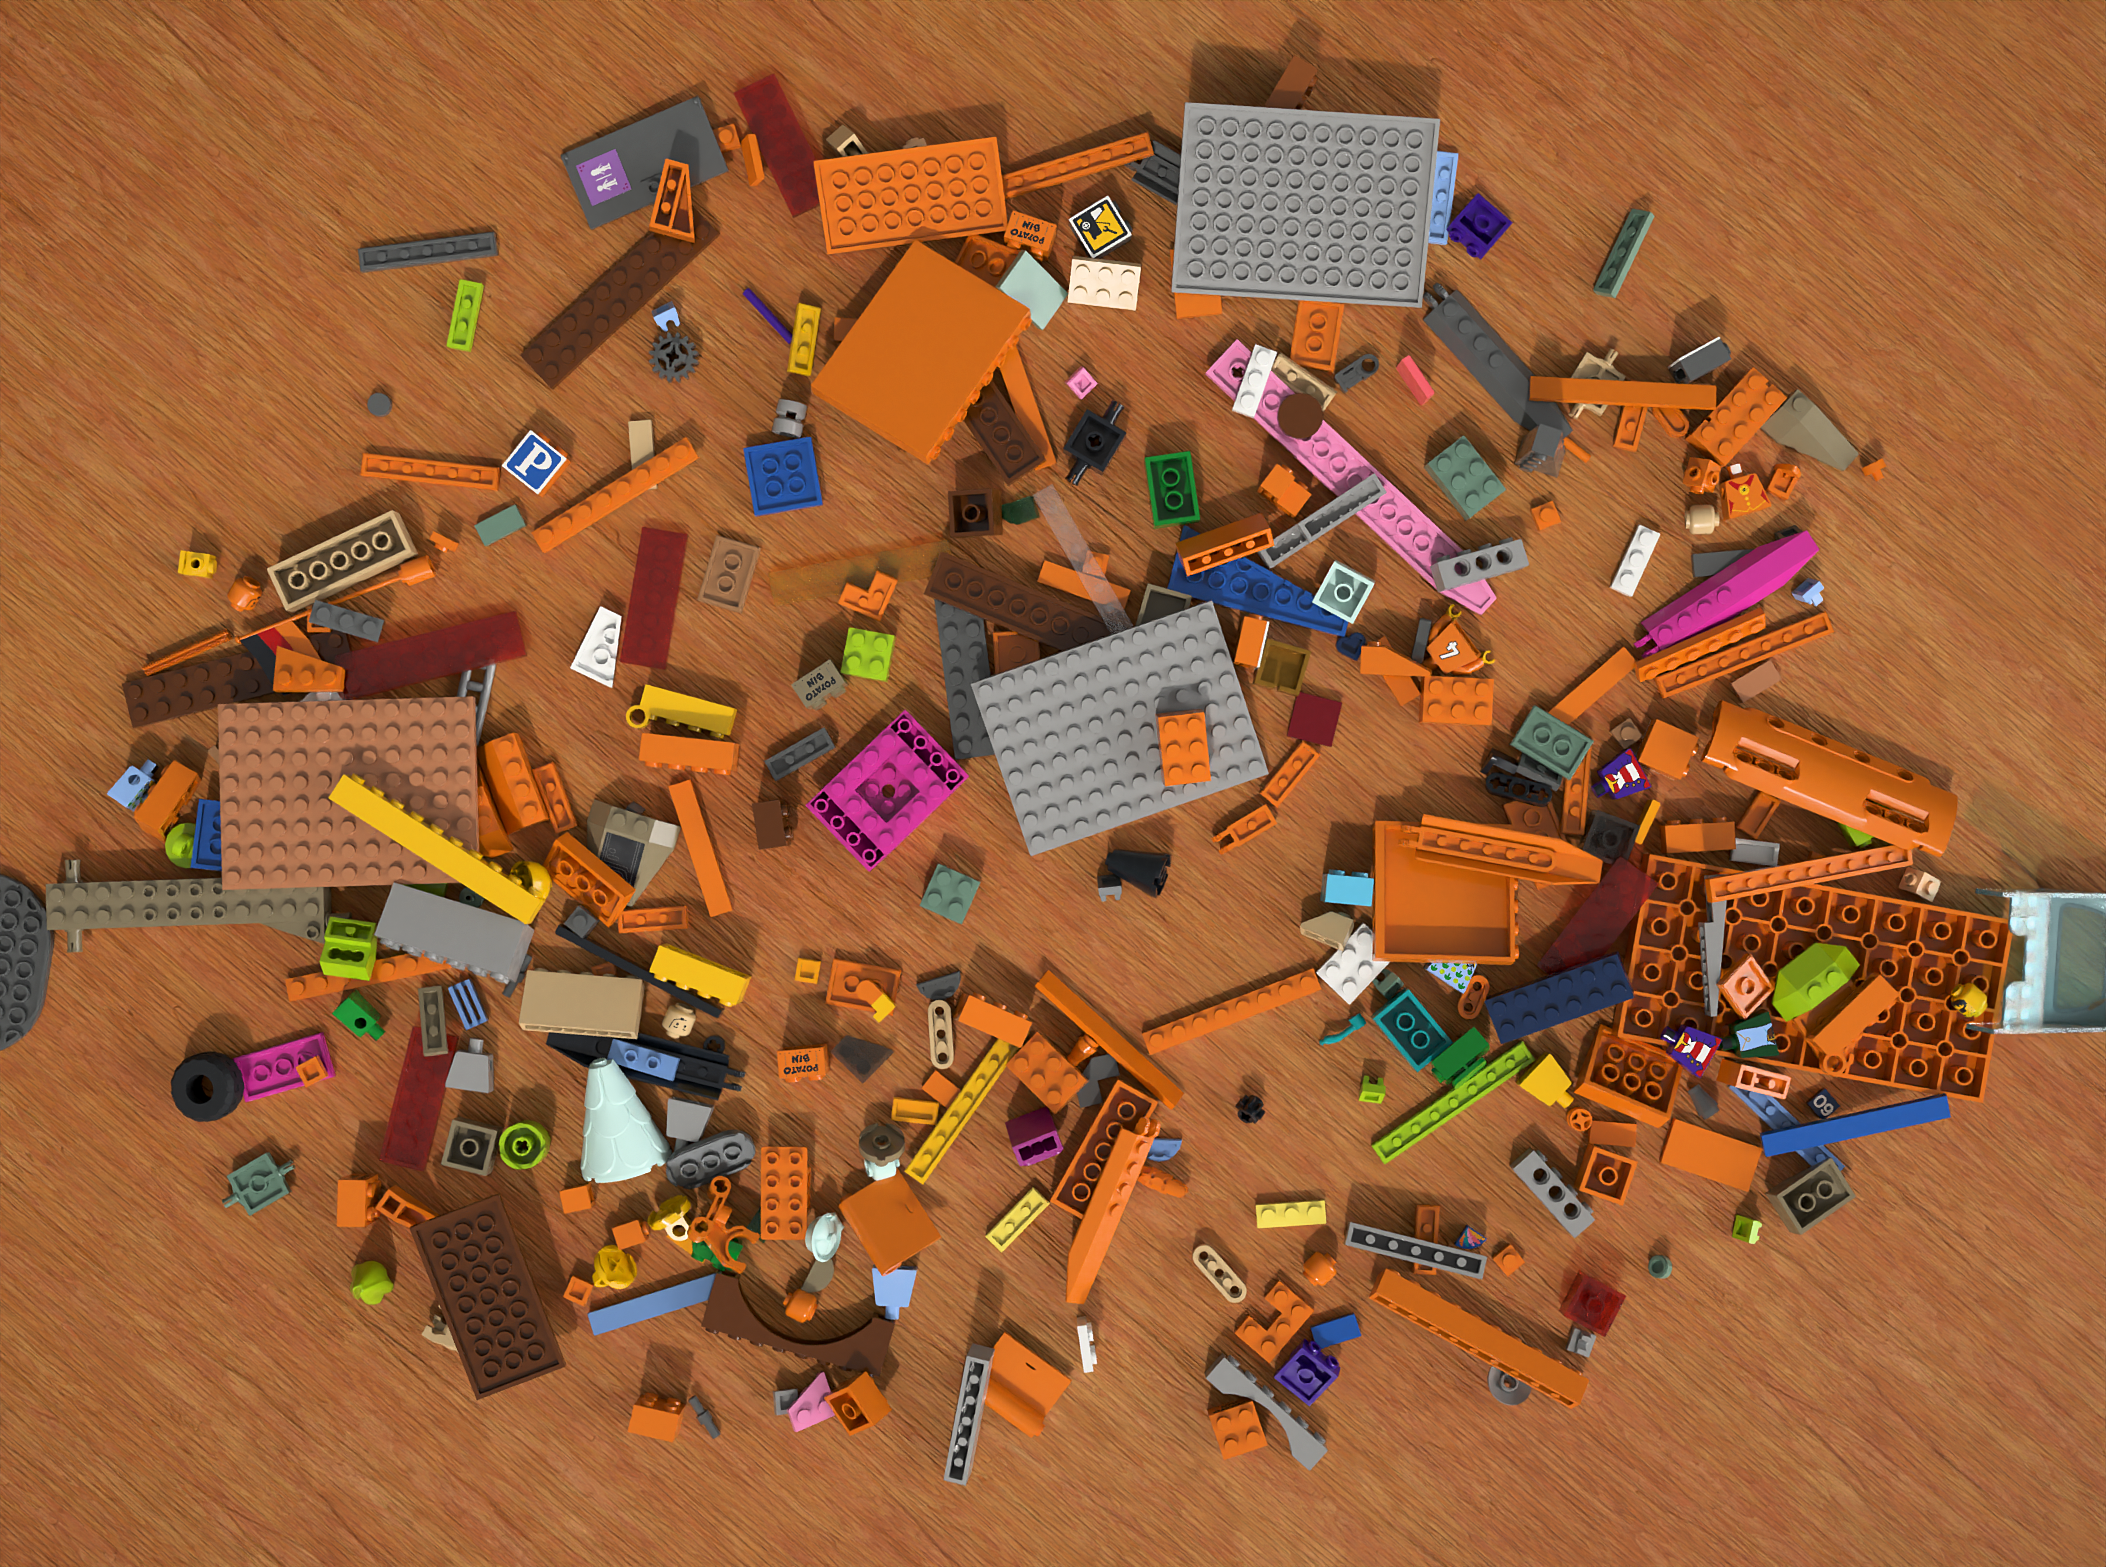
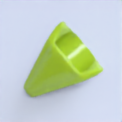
[350,1261,394,1305]

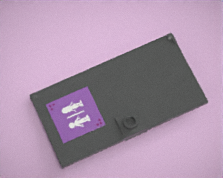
[560,96,729,230]

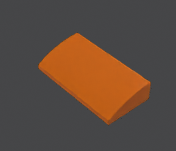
[543,832,636,927]

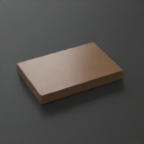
[697,535,761,614]

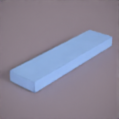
[1428,151,1459,245]

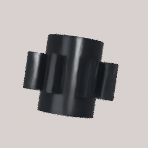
[1235,1095,1265,1124]

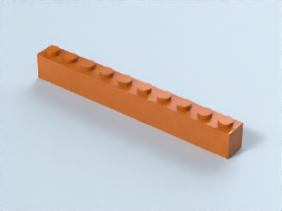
[1369,1268,1589,1409]

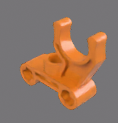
[687,1176,760,1274]

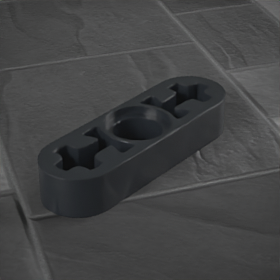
[1485,772,1552,807]

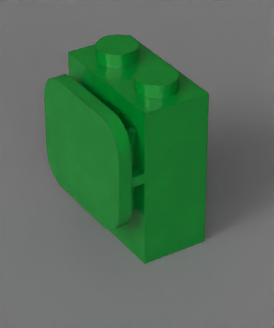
[1431,1027,1490,1090]

